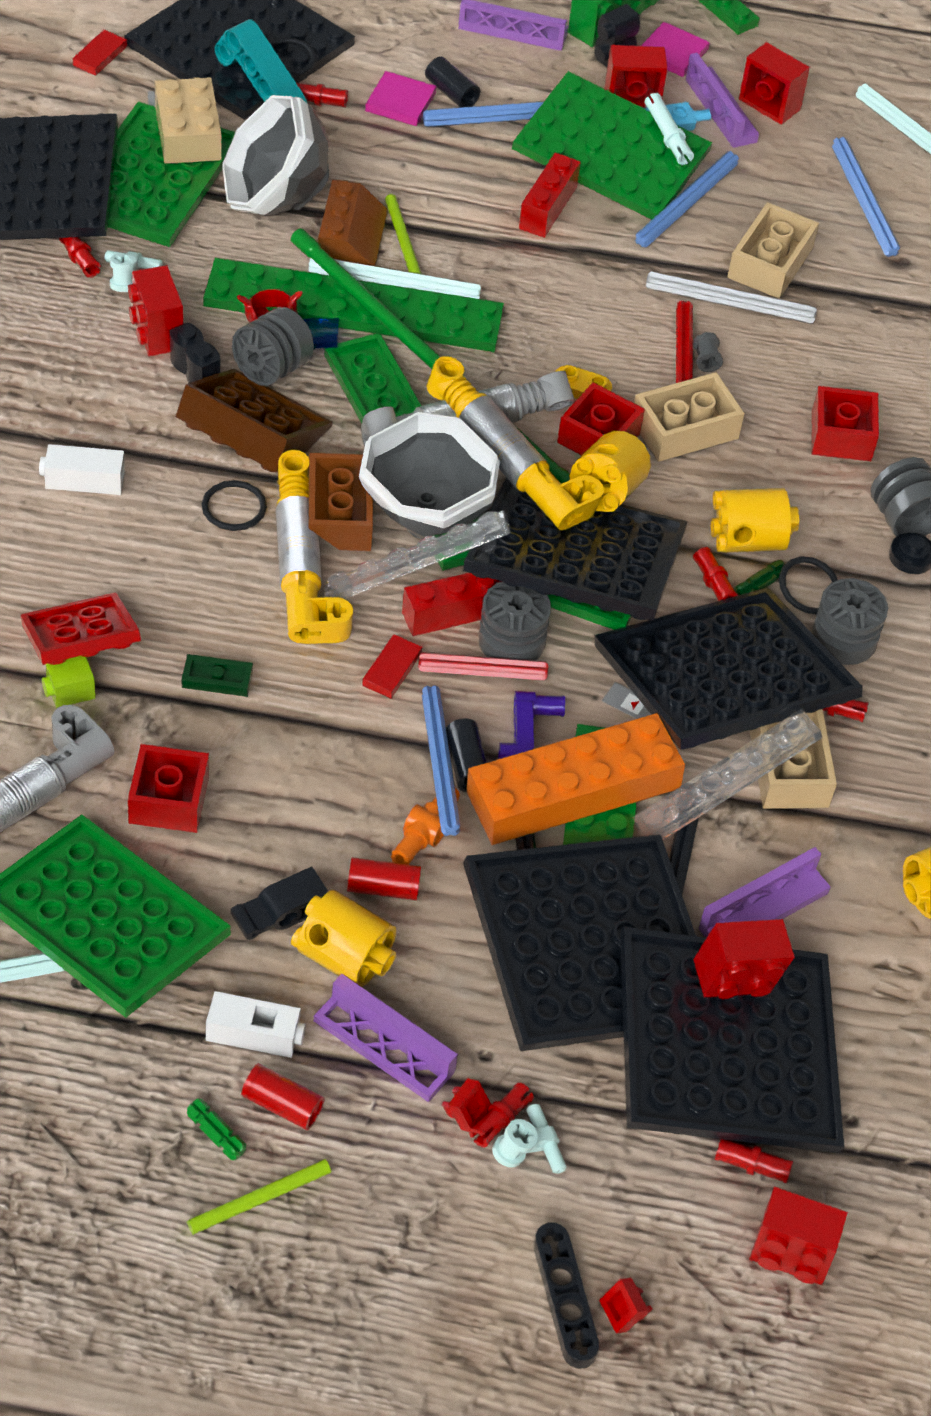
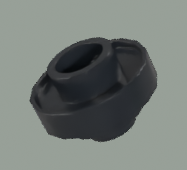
[889,532,931,574]

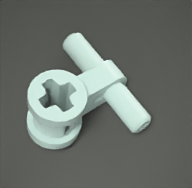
[104,250,163,292]
[492,1103,567,1174]

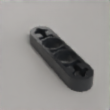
[534,1222,599,1369]

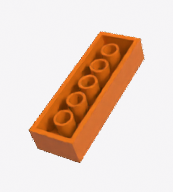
[467,713,685,845]

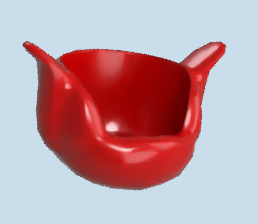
[237,289,303,322]

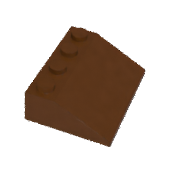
[175,368,333,472]

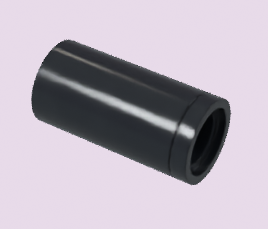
[425,56,481,108]
[446,718,487,793]

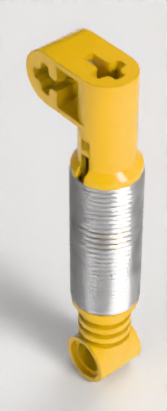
[427,356,604,530]
[276,450,353,644]

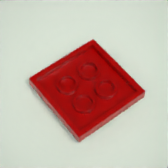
[20,592,141,665]

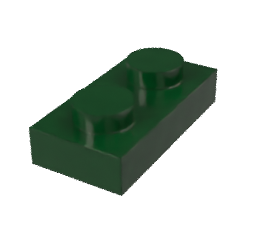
[181,654,253,697]

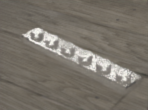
[324,510,510,599]
[632,709,823,840]

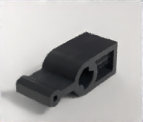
[230,867,328,940]

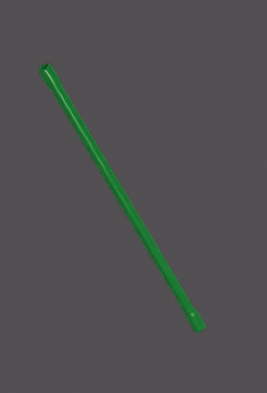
[290,228,570,484]

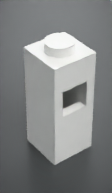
[39,444,125,495]
[206,991,306,1058]

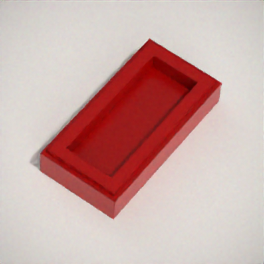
[73,29,127,76]
[362,634,422,699]

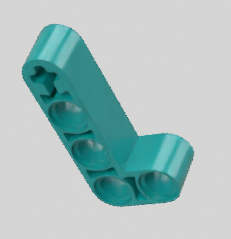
[215,19,308,104]

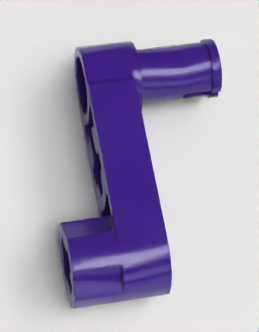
[498,691,565,759]

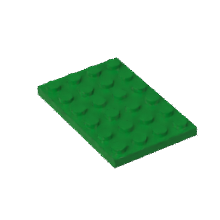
[512,71,712,220]
[108,101,235,247]
[0,814,231,1018]

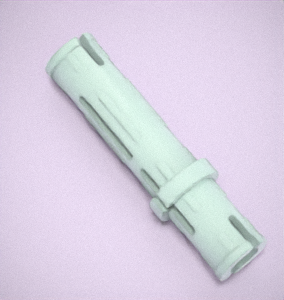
[645,93,694,165]

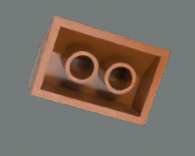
[318,179,388,266]
[308,453,373,551]

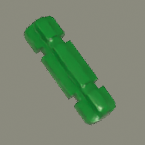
[187,1098,246,1161]

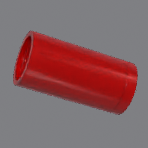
[347,857,421,901]
[241,1063,325,1131]

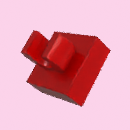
[441,1078,491,1132]
[599,1277,652,1334]

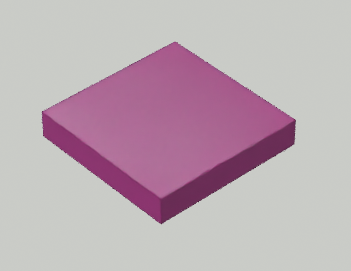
[641,22,710,77]
[365,71,436,126]

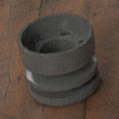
[232,307,314,386]
[870,457,931,537]
[812,578,888,665]
[479,581,551,660]

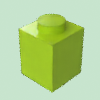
[42,656,95,709]

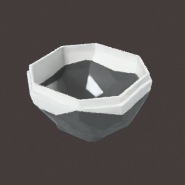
[222,95,329,216]
[359,412,500,539]

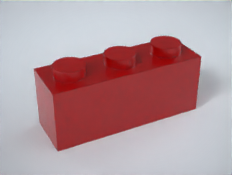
[519,153,581,238]
[402,573,502,636]

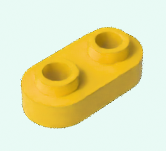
[555,365,612,399]

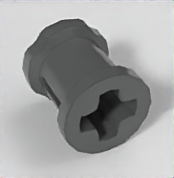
[693,332,723,372]

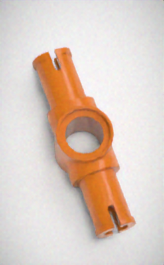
[391,788,460,864]

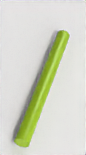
[385,194,421,274]
[187,1159,331,1235]

